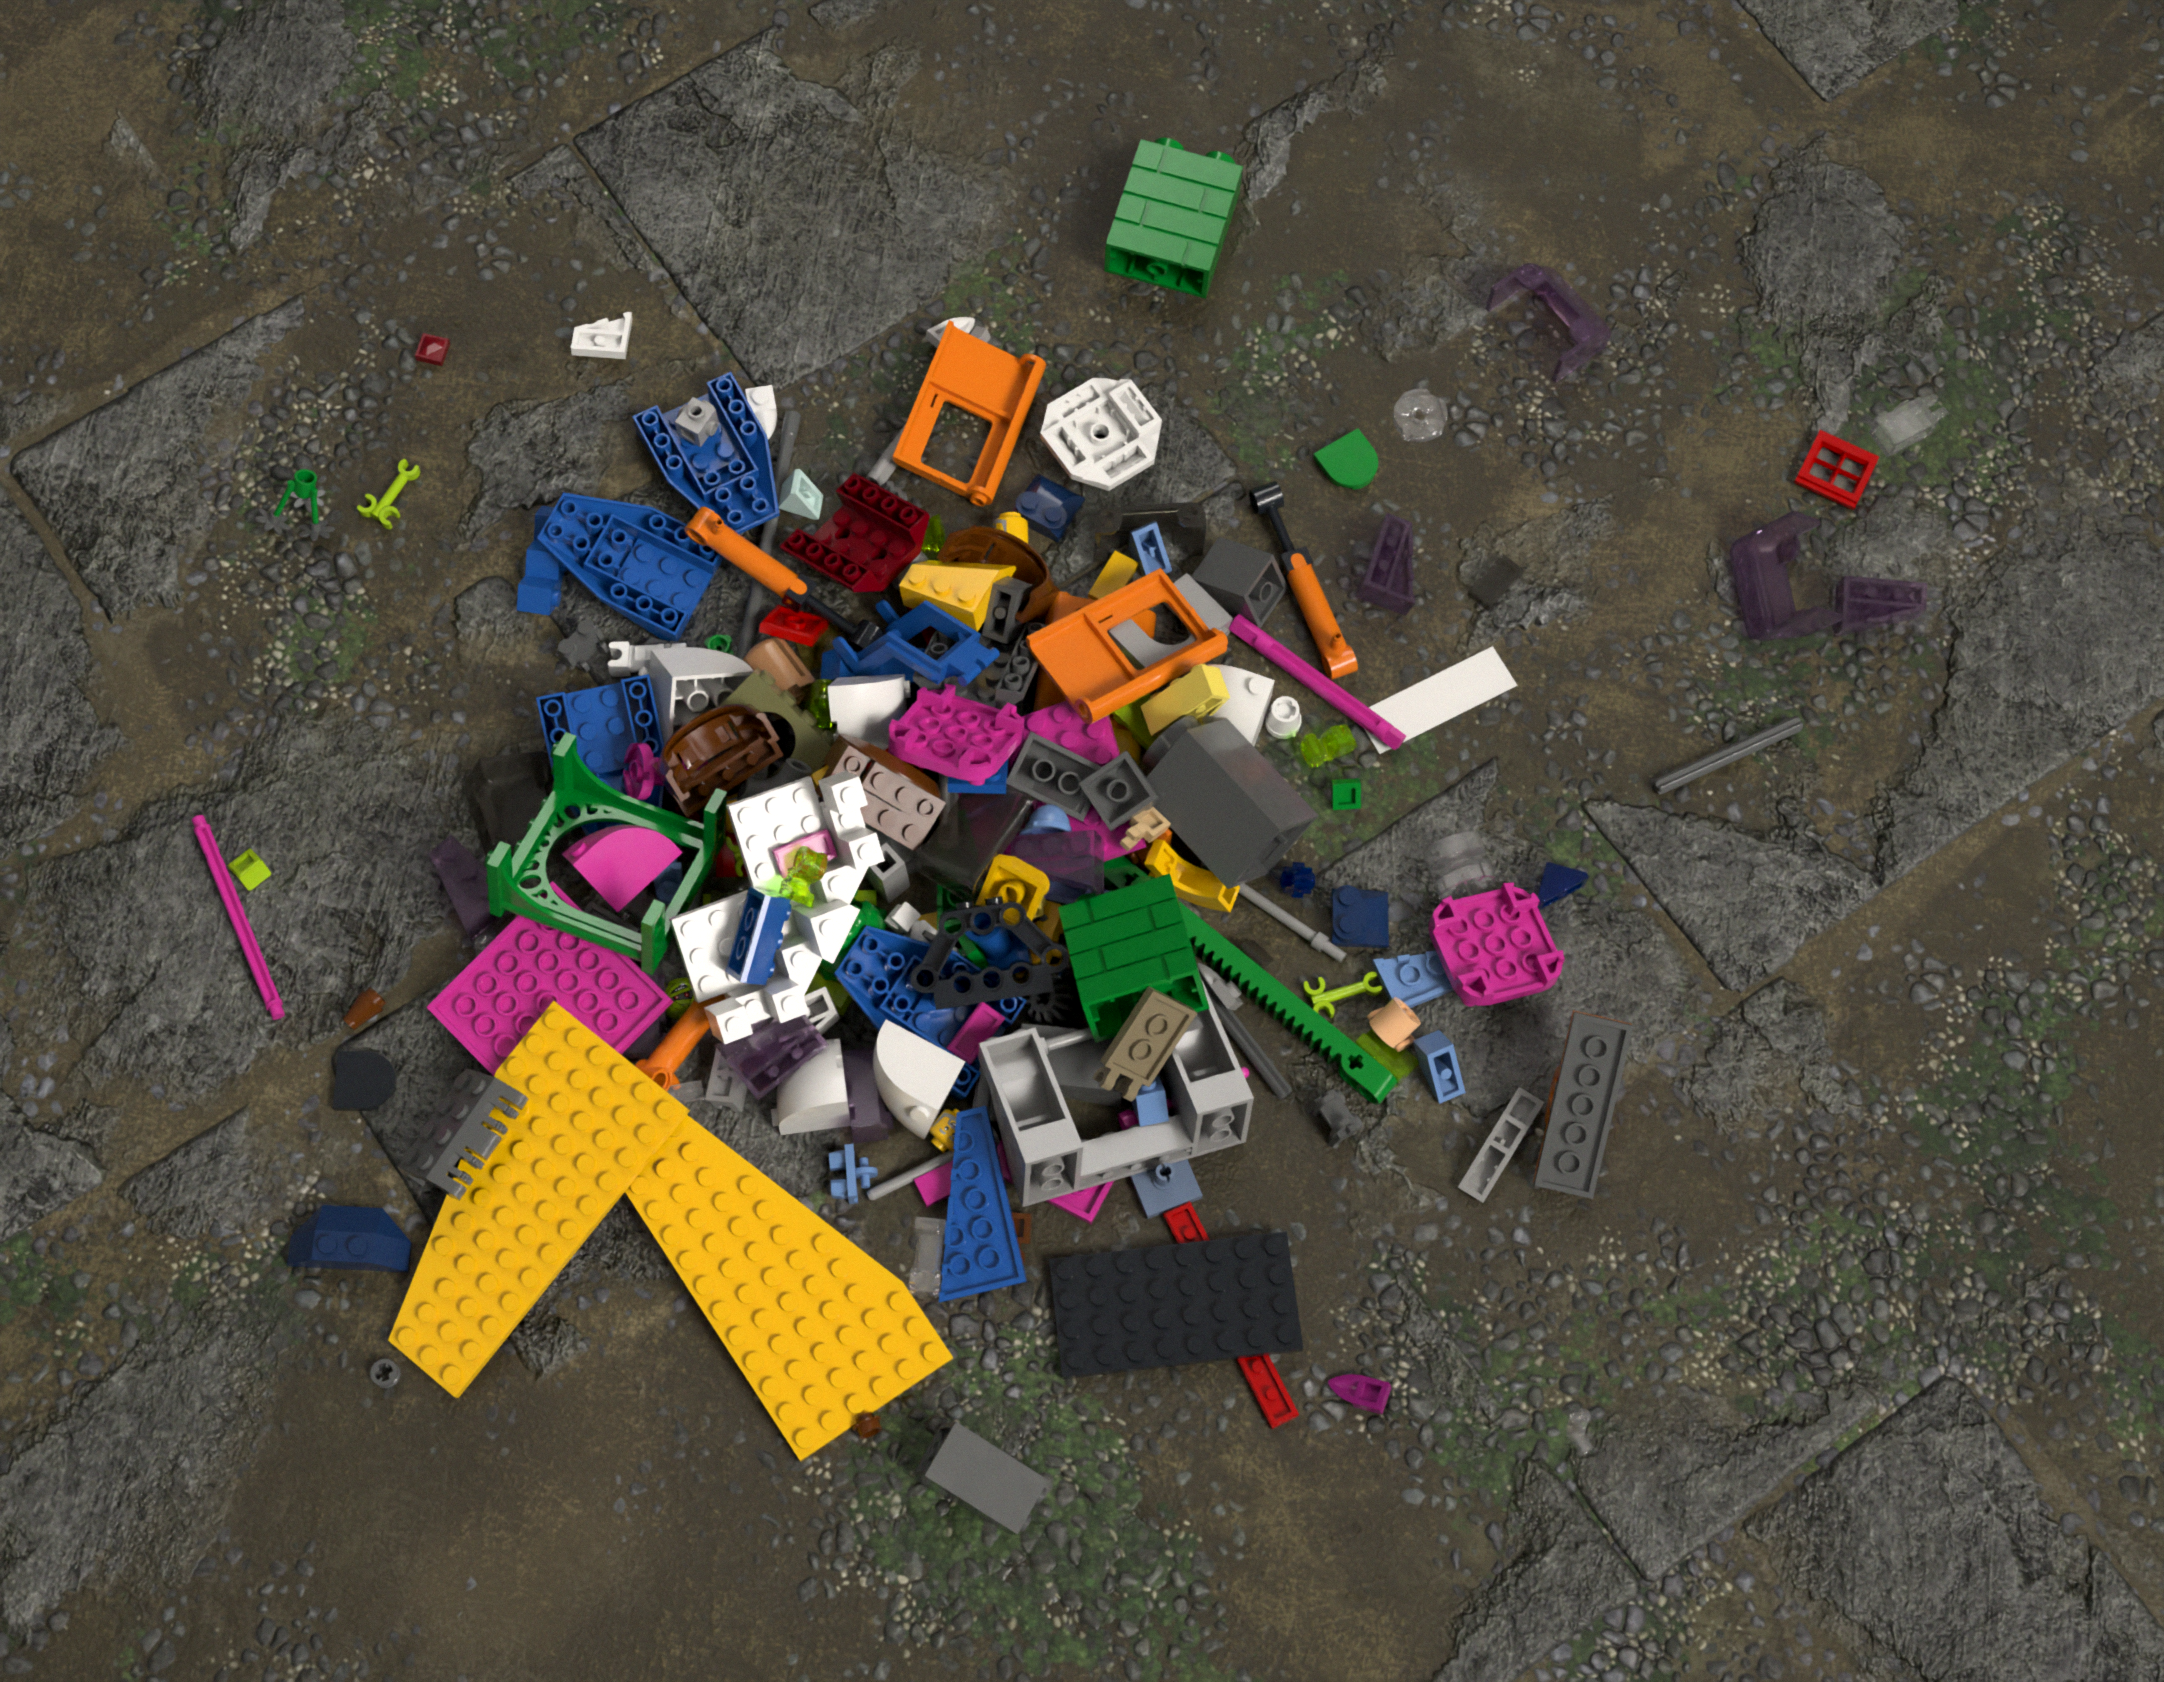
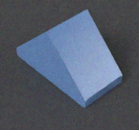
[1128,521,1172,576]

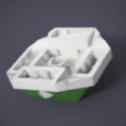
[1040,378,1162,491]

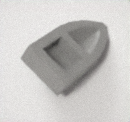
[1197,963,1244,1010]

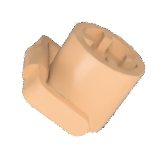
[1367,997,1421,1052]

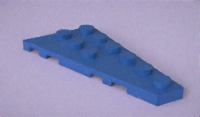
[939,1106,1027,1303]

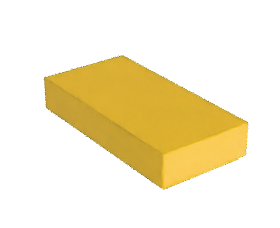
[1088,550,1139,600]

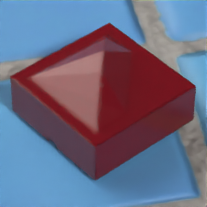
[415,333,450,366]

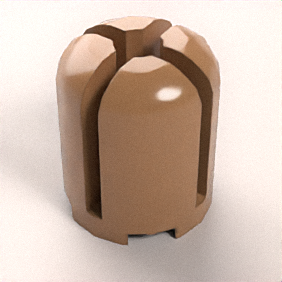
[743,638,819,720]

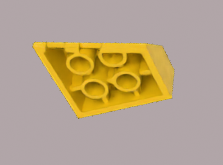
[899,560,1016,632]

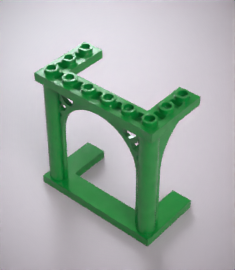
[484,732,727,975]

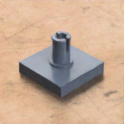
[1129,1159,1203,1219]

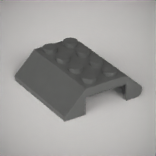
[397,1068,529,1201]

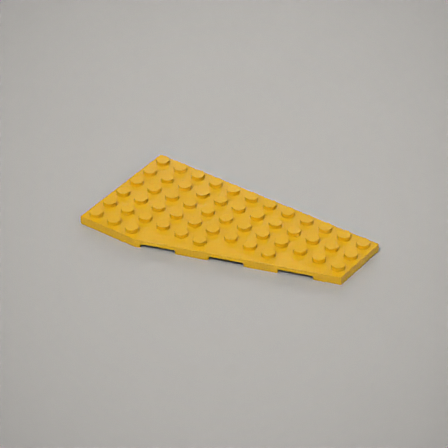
[388,1001,690,1398]
[625,1115,953,1462]

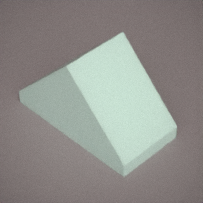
[778,469,823,520]

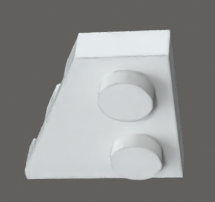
[571,312,633,359]

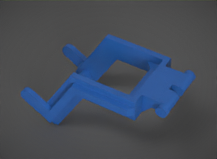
[832,600,1000,687]

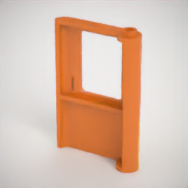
[1026,568,1228,725]

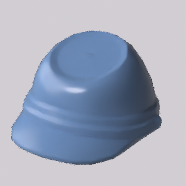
[1019,804,1072,843]

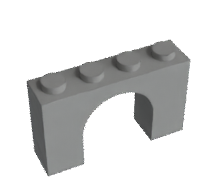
[1108,573,1233,670]
[817,795,910,904]

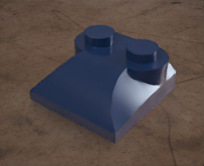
[1012,474,1085,543]
[1330,885,1389,948]

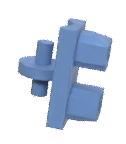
[654,858,684,905]
[829,1144,878,1204]

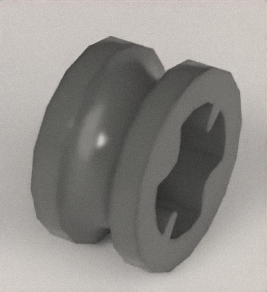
[370,1359,401,1388]

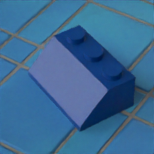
[725,886,792,985]

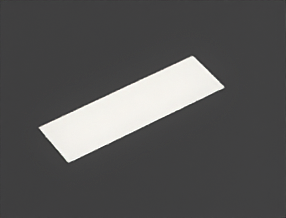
[1365,646,1518,754]

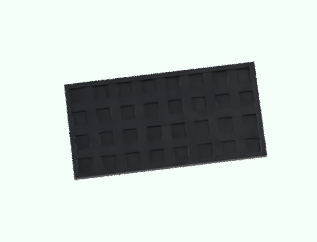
[1049,1231,1303,1379]

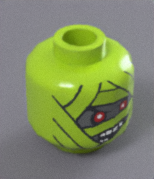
[663,978,695,1020]

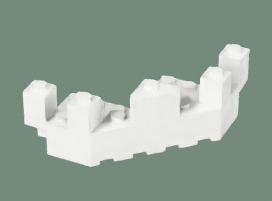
[669,771,885,1044]

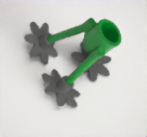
[255,469,335,541]

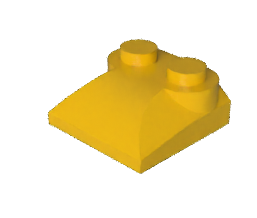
[976,854,1050,923]

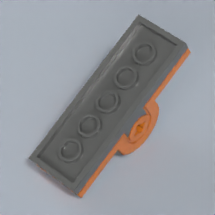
[1533,1010,1634,1199]

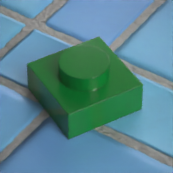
[1331,778,1361,810]
[958,933,989,969]

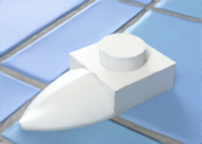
[925,317,975,348]
[745,385,777,439]

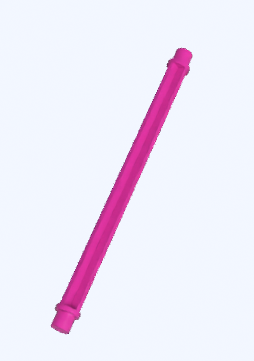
[192,815,285,1020]

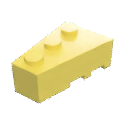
[1140,664,1230,737]

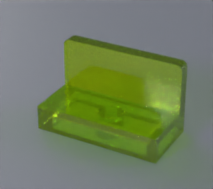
[1355,1029,1419,1088]

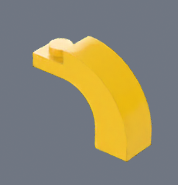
[1144,839,1240,912]

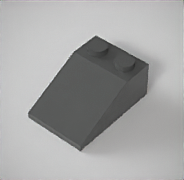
[1007,731,1102,822]

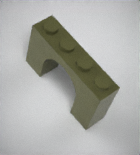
[717,667,834,778]

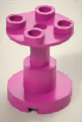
[623,743,708,800]

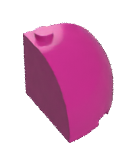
[562,825,683,913]

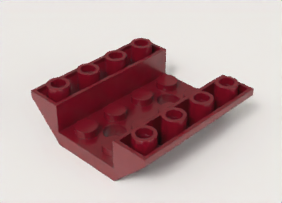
[779,473,930,592]

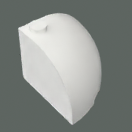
[649,647,753,745]
[1202,664,1275,746]
[828,674,911,750]
[873,1020,965,1139]
[771,1038,851,1135]

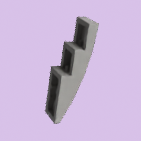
[1458,1087,1544,1203]

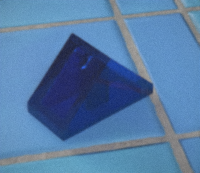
[1536,862,1589,911]

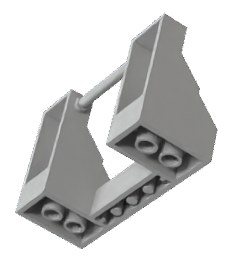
[978,981,1254,1207]

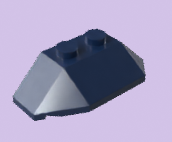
[287,1205,412,1273]

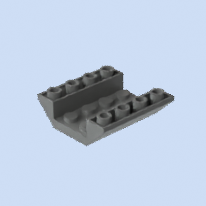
[913,622,1048,710]

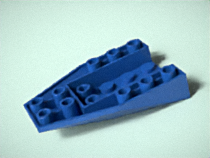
[632,372,780,534]
[537,492,724,642]
[536,674,664,836]
[834,925,1027,1102]

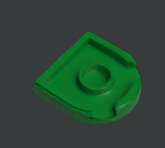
[1313,428,1378,490]

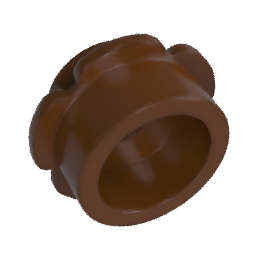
[853,1412,882,1439]

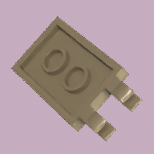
[1093,986,1197,1102]

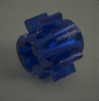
[1280,862,1315,898]

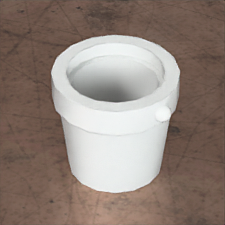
[1265,696,1301,739]

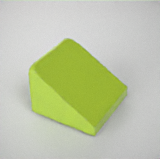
[227,848,271,891]

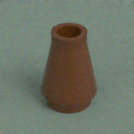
[342,987,387,1030]

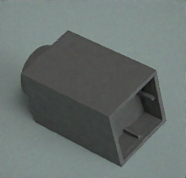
[1143,715,1319,889]

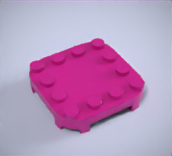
[888,683,1025,786]
[1428,883,1565,1007]

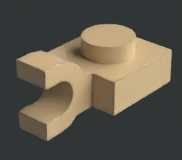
[1120,807,1171,852]

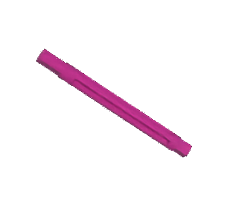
[1229,614,1406,750]

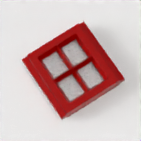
[1794,430,1879,510]

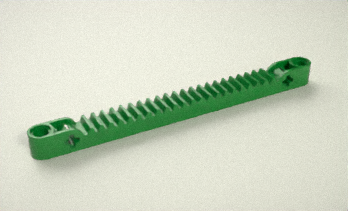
[1089,855,1397,1105]

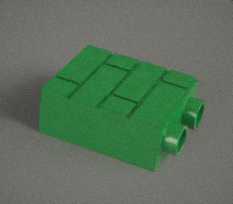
[1104,138,1243,299]
[1058,874,1210,1043]

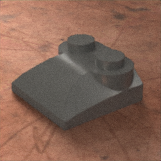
[1079,751,1159,831]

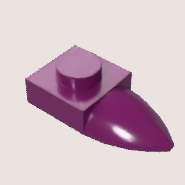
[1328,1374,1392,1415]

